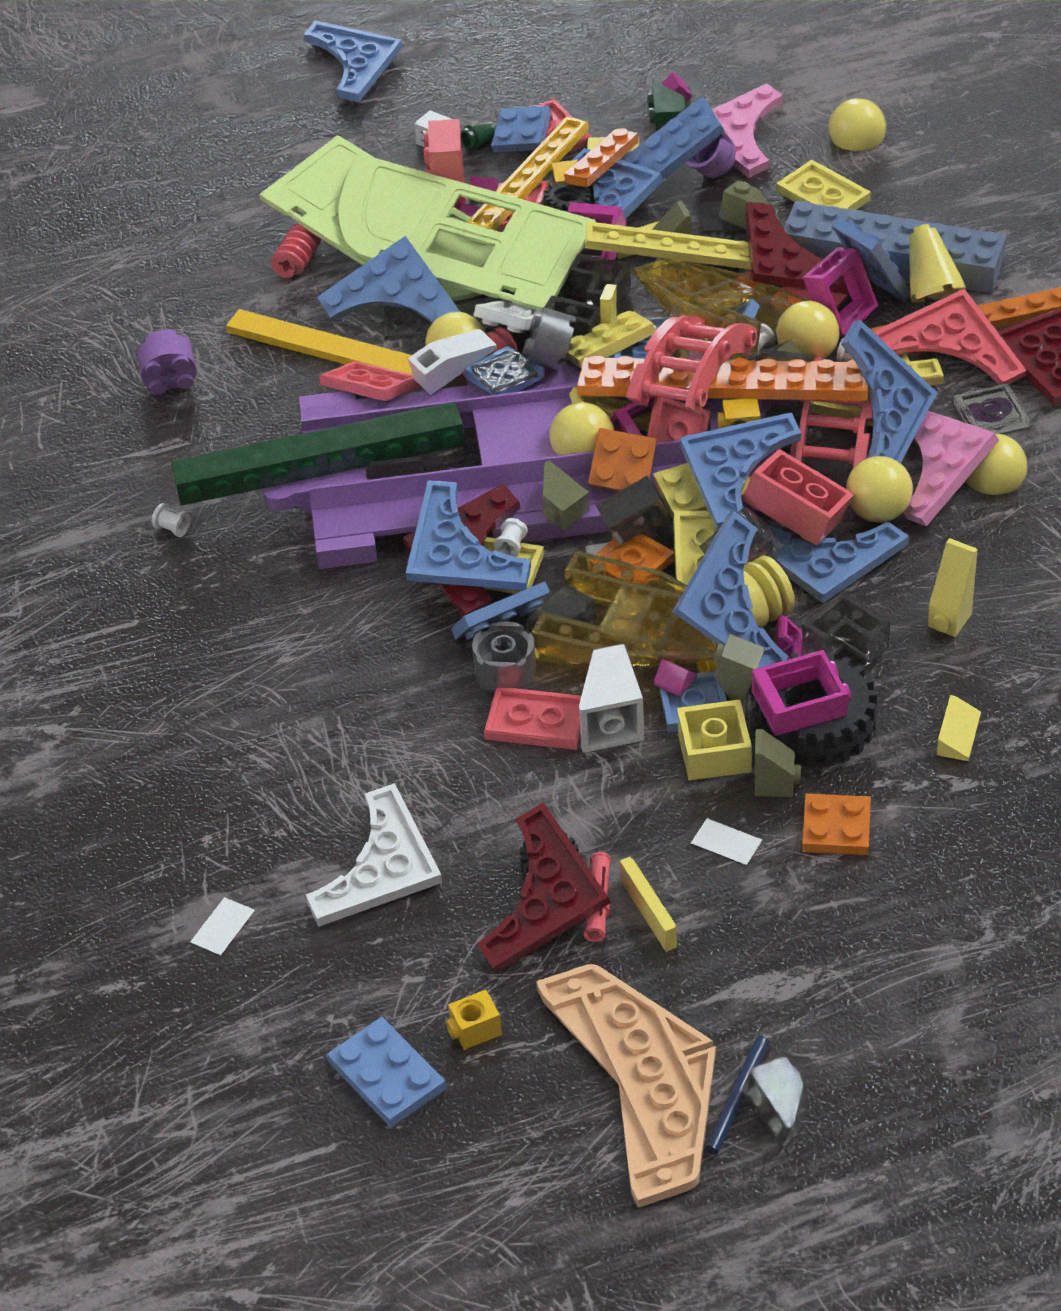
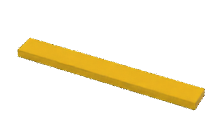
[467,117,589,230]
[226,309,413,375]

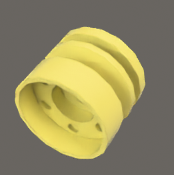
[744,555,795,628]

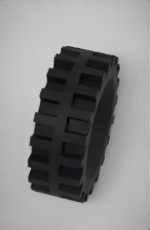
[755,651,877,767]

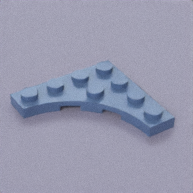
[304,21,402,102]
[573,148,664,219]
[317,236,460,323]
[841,320,937,463]
[680,412,801,531]
[406,480,531,590]
[672,511,788,668]
[750,519,909,603]

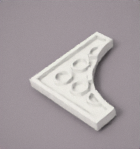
[306,783,442,927]

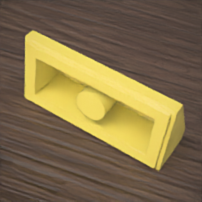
[937,695,981,761]

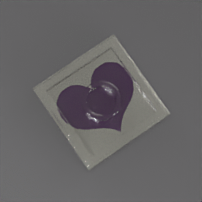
[954,383,1029,434]

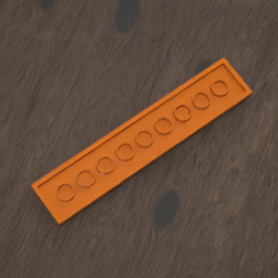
[577,356,869,401]

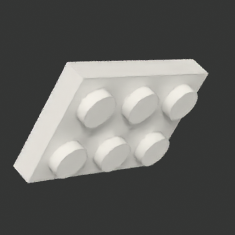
[473,300,537,333]

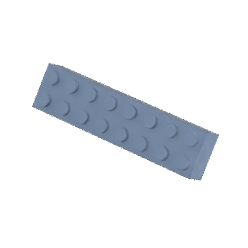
[783,201,1006,294]

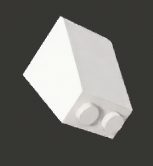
[579,644,644,753]

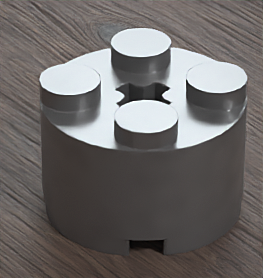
[522,307,576,371]
[472,621,536,691]

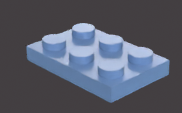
[451,581,550,640]
[327,1017,446,1127]

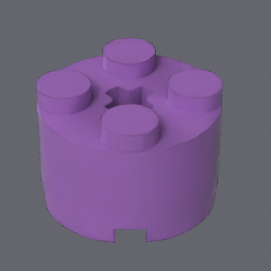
[137,330,196,395]

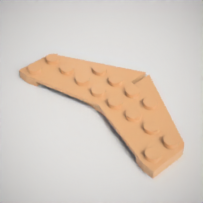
[536,964,716,1208]

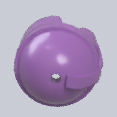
[685,132,736,178]

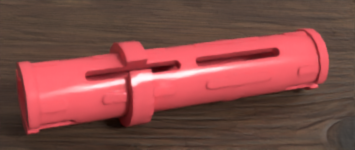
[584,852,611,942]

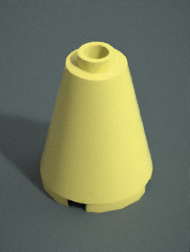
[909,224,966,304]

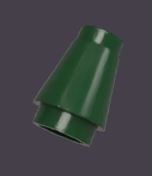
[461,122,496,150]

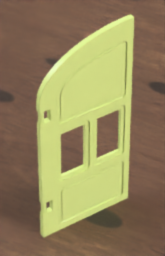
[259,135,495,301]
[339,153,596,311]

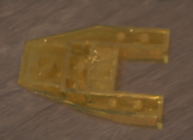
[633,258,810,359]
[531,550,718,666]

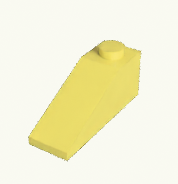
[928,538,978,637]

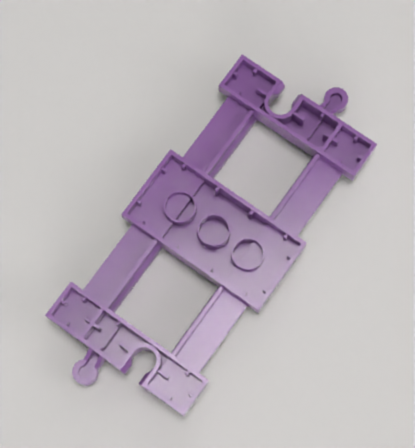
[262,350,800,569]

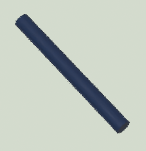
[705,1036,769,1155]

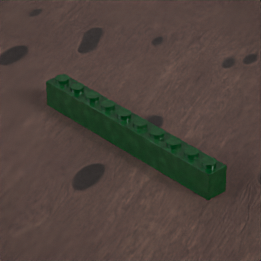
[171,401,465,506]

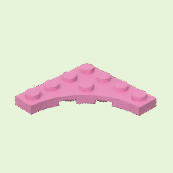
[712,84,783,178]
[903,411,999,526]

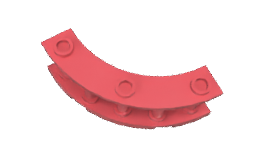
[626,314,757,415]
[791,357,873,468]

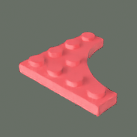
[874,289,1027,388]

